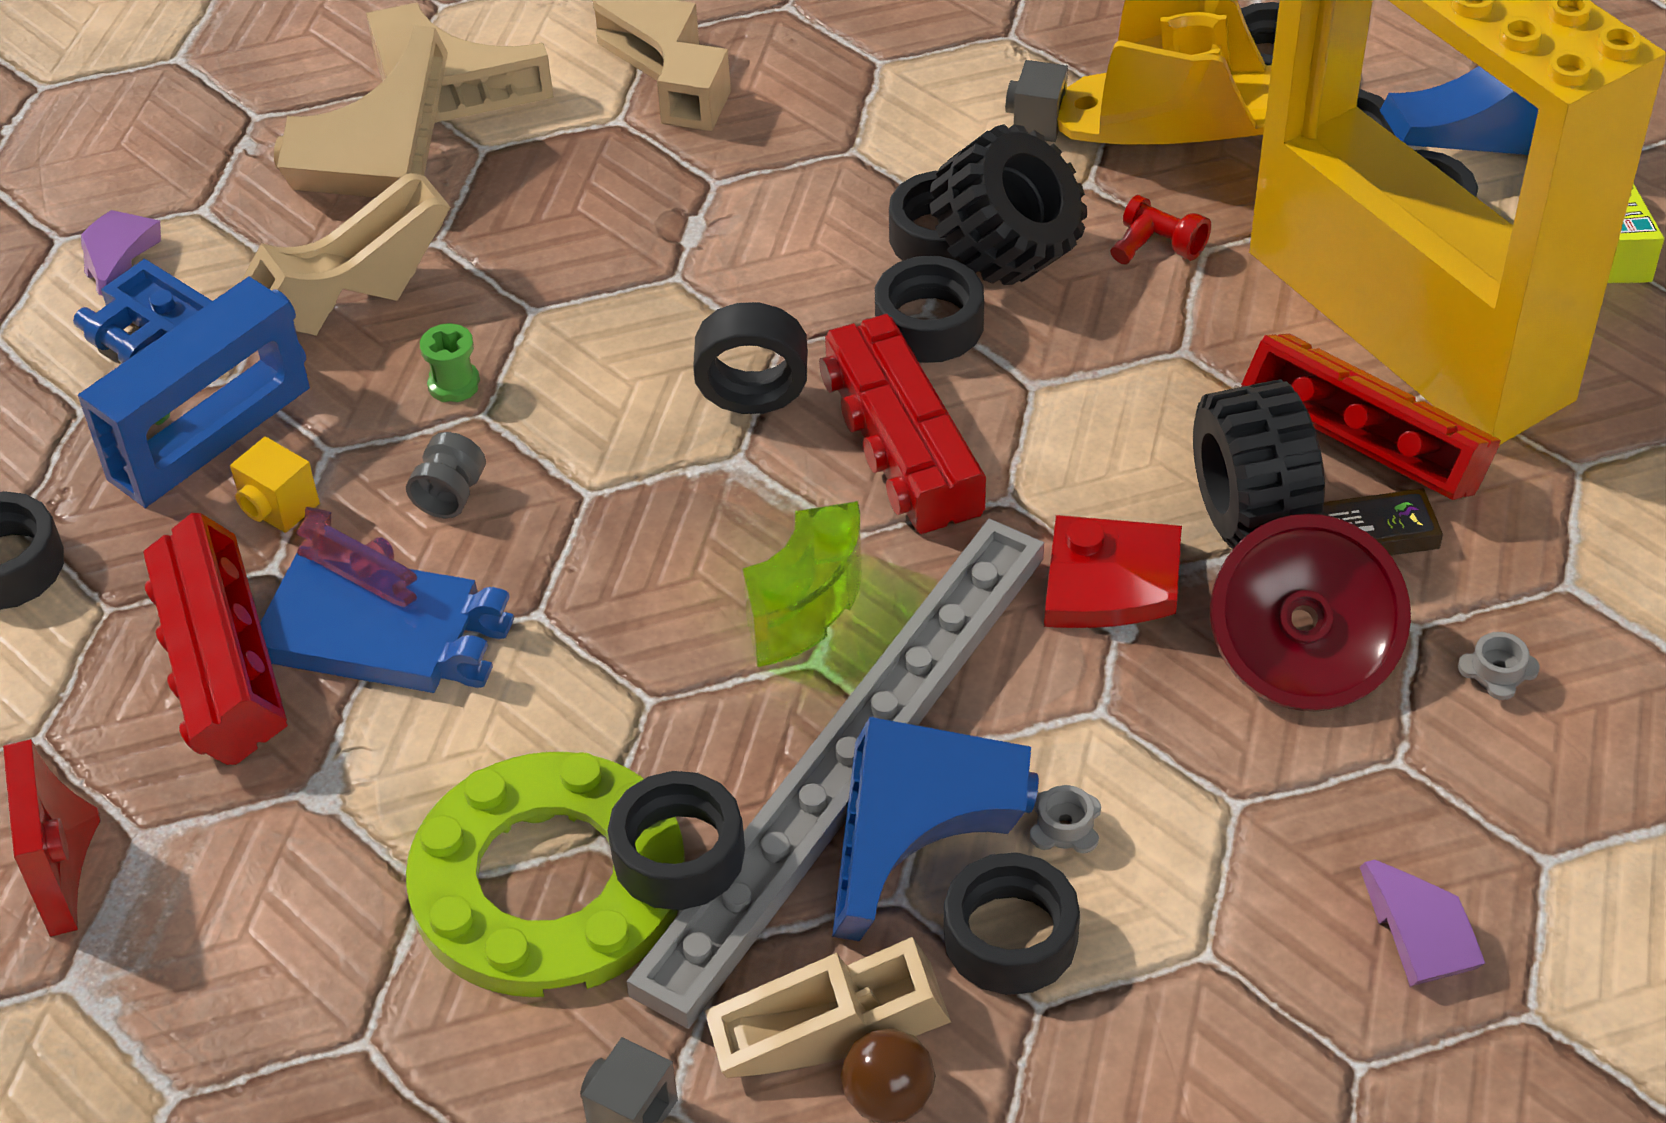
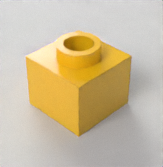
[230,436,320,533]

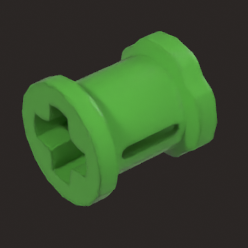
[419,323,480,402]

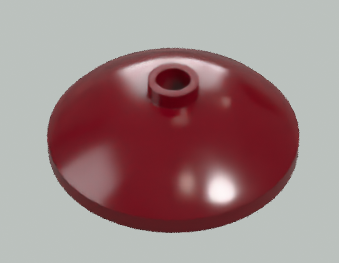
[1210,514,1411,712]

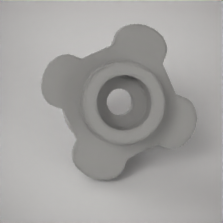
[1458,632,1540,700]
[1030,785,1101,853]

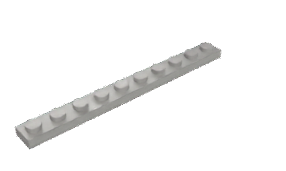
[627,518,1044,1029]

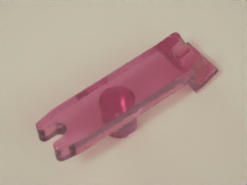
[297,507,417,607]

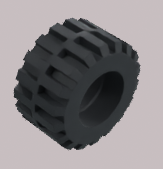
[930,124,1087,285]
[1193,379,1325,549]

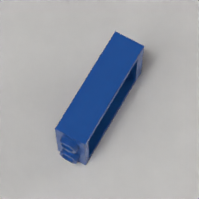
[78,276,310,508]

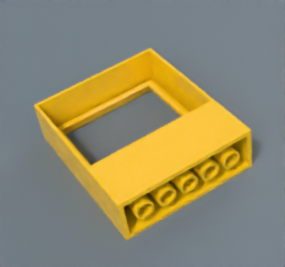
[1249,0,1666,445]

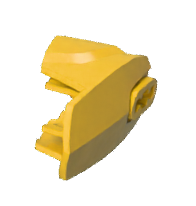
[1057,0,1272,144]

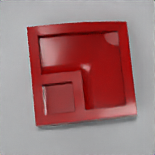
[1044,515,1182,628]
[3,739,101,937]

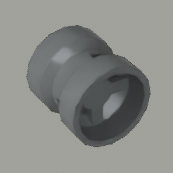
[406,432,486,519]

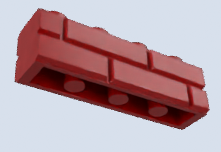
[819,314,986,535]
[1241,333,1501,500]
[143,512,288,765]

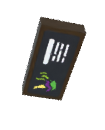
[1322,488,1443,556]

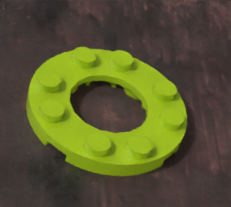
[406,752,685,997]

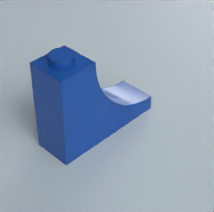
[1380,66,1539,155]
[832,717,1039,941]

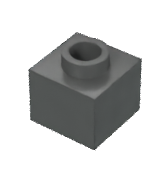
[1005,60,1068,142]
[580,1037,678,1123]

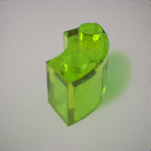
[743,501,862,667]

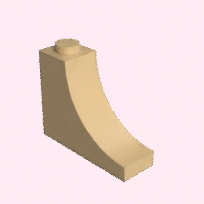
[366,2,554,123]
[274,25,448,197]

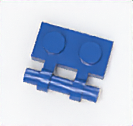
[73,258,212,364]

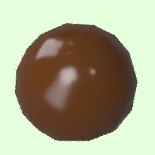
[840,1028,936,1123]

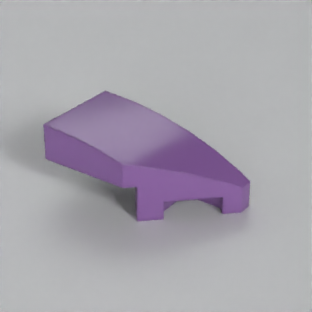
[81,210,161,296]
[1360,860,1485,987]

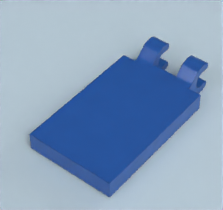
[260,550,514,693]

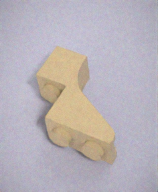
[592,0,731,131]
[241,173,451,336]

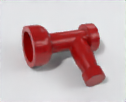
[1110,195,1211,265]

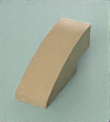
[705,937,951,1078]

